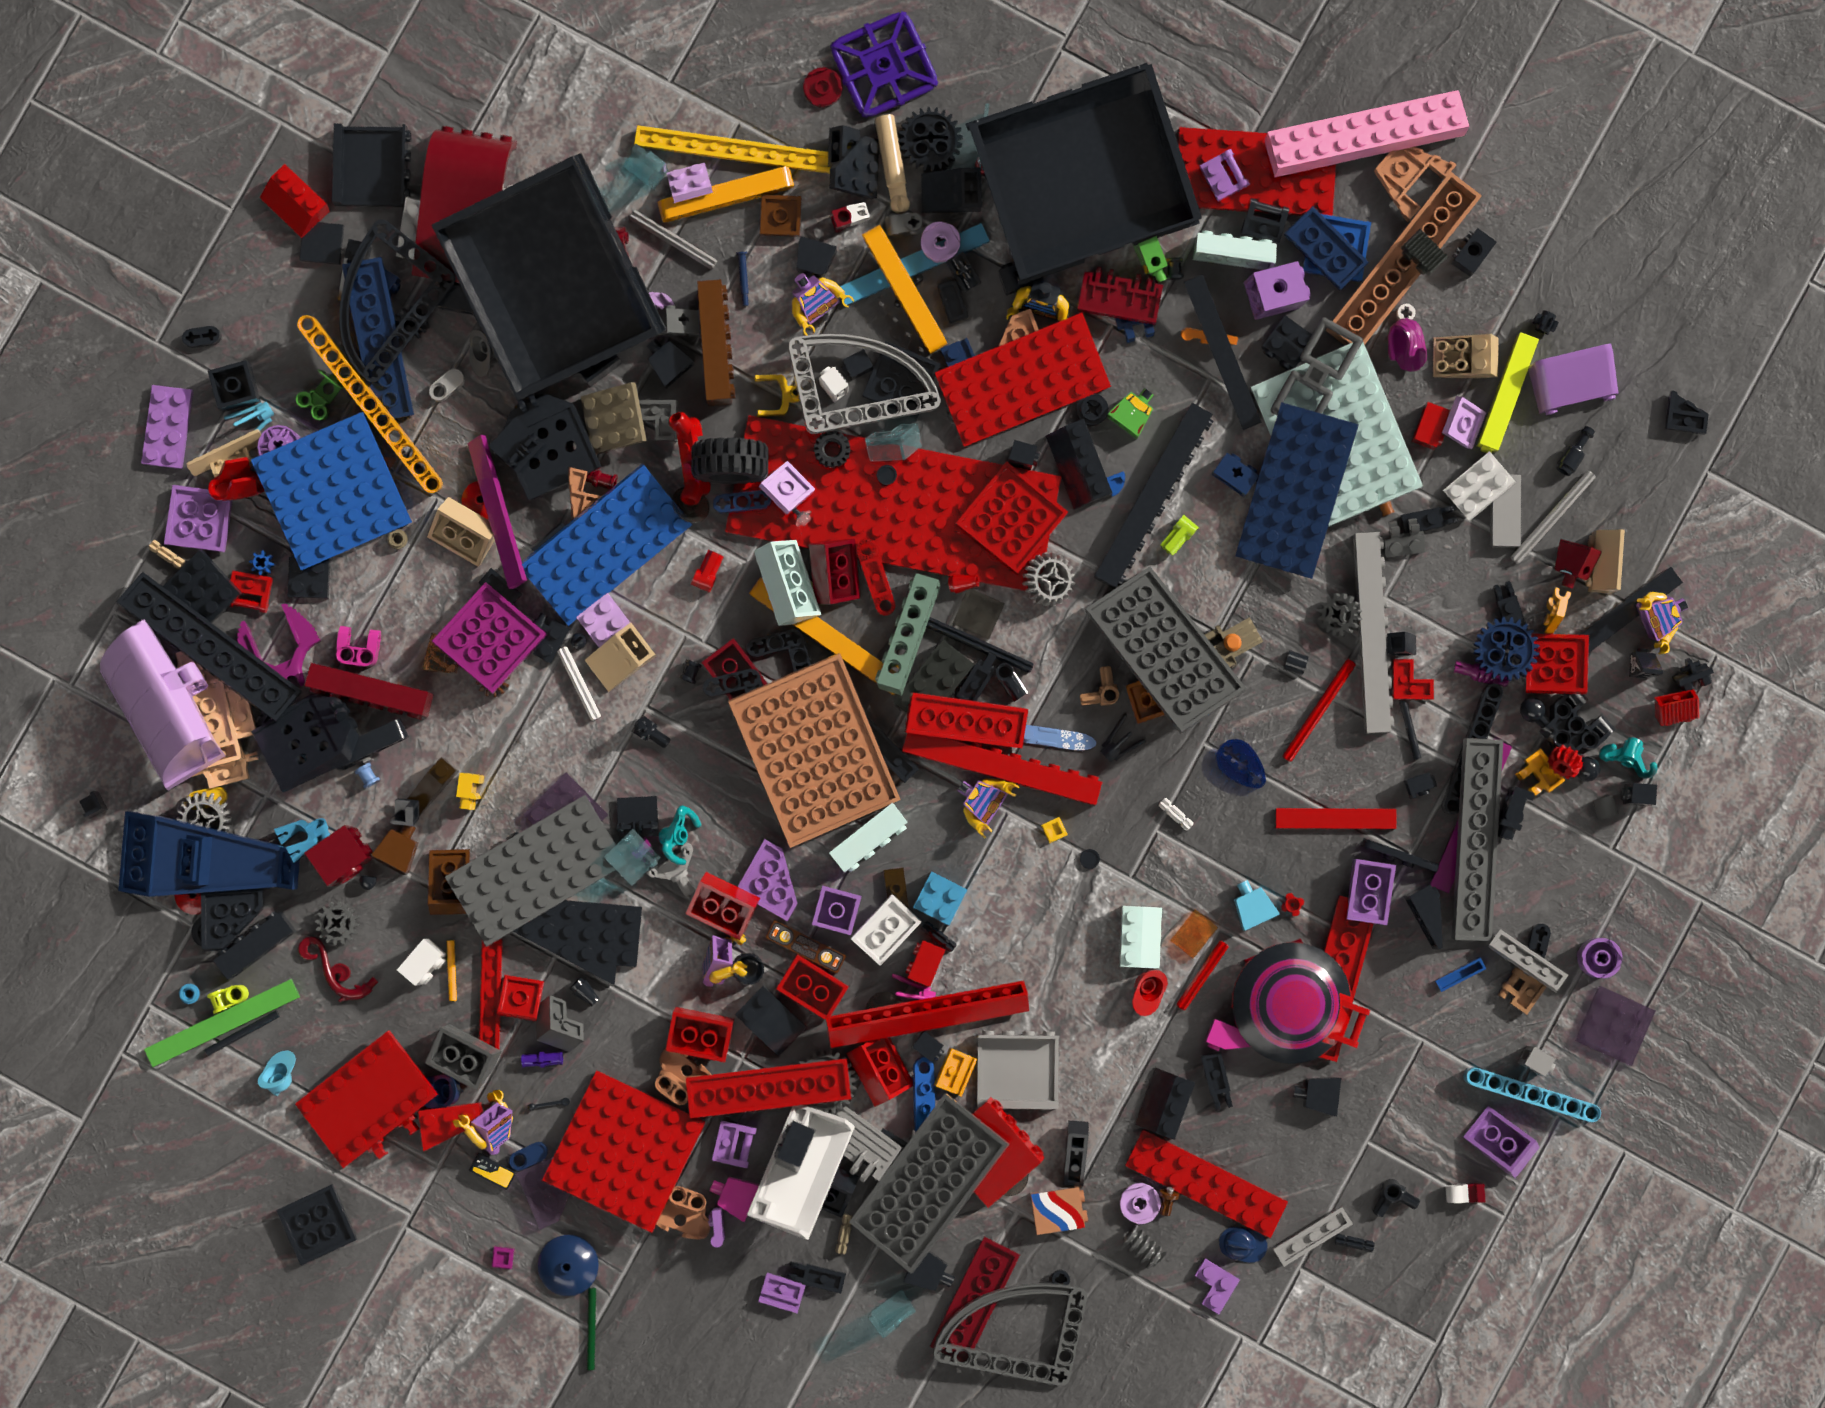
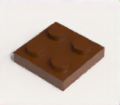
[760,195,802,237]

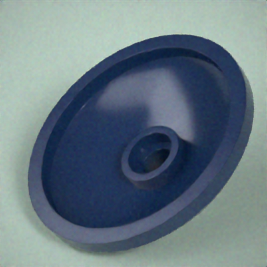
[538,1235,599,1296]

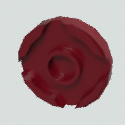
[803,67,843,108]

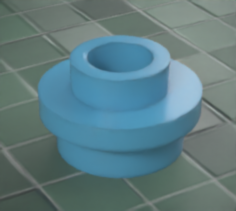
[179,984,200,1004]

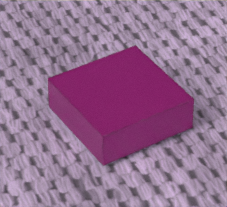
[491,1246,515,1269]

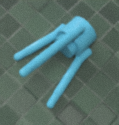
[224,401,275,431]

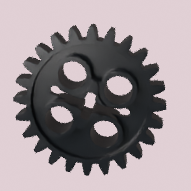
[899,107,963,172]

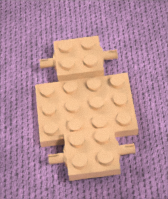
[176,652,259,789]

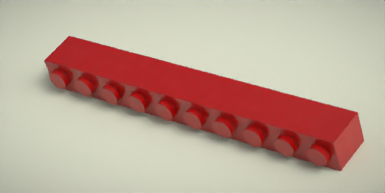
[902,733,1102,806]
[825,980,1029,1048]

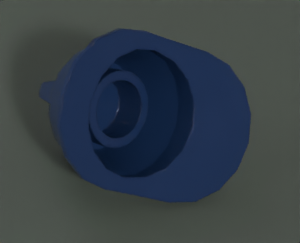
[424,1075,464,1108]
[1219,1227,1267,1263]

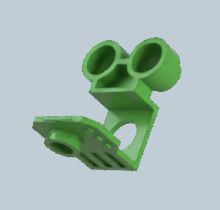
[296,369,343,421]

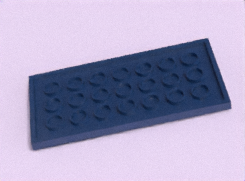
[1235,402,1359,579]

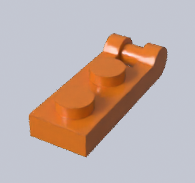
[1181,328,1238,346]

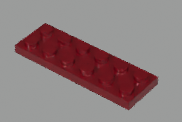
[930,1236,1020,1362]

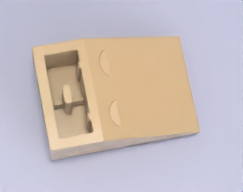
[1433,334,1498,378]
[585,623,656,692]

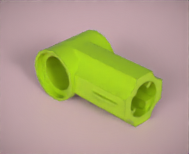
[1160,515,1199,556]

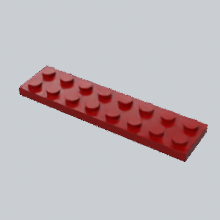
[1320,895,1374,1062]
[686,1058,852,1118]
[1125,1129,1288,1238]

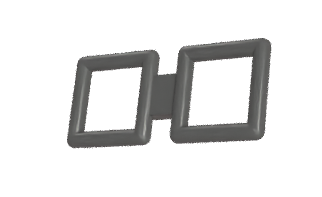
[1270,318,1363,416]

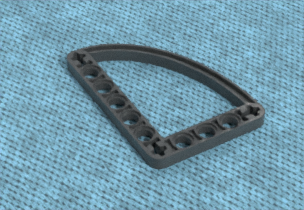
[933,1283,1087,1386]

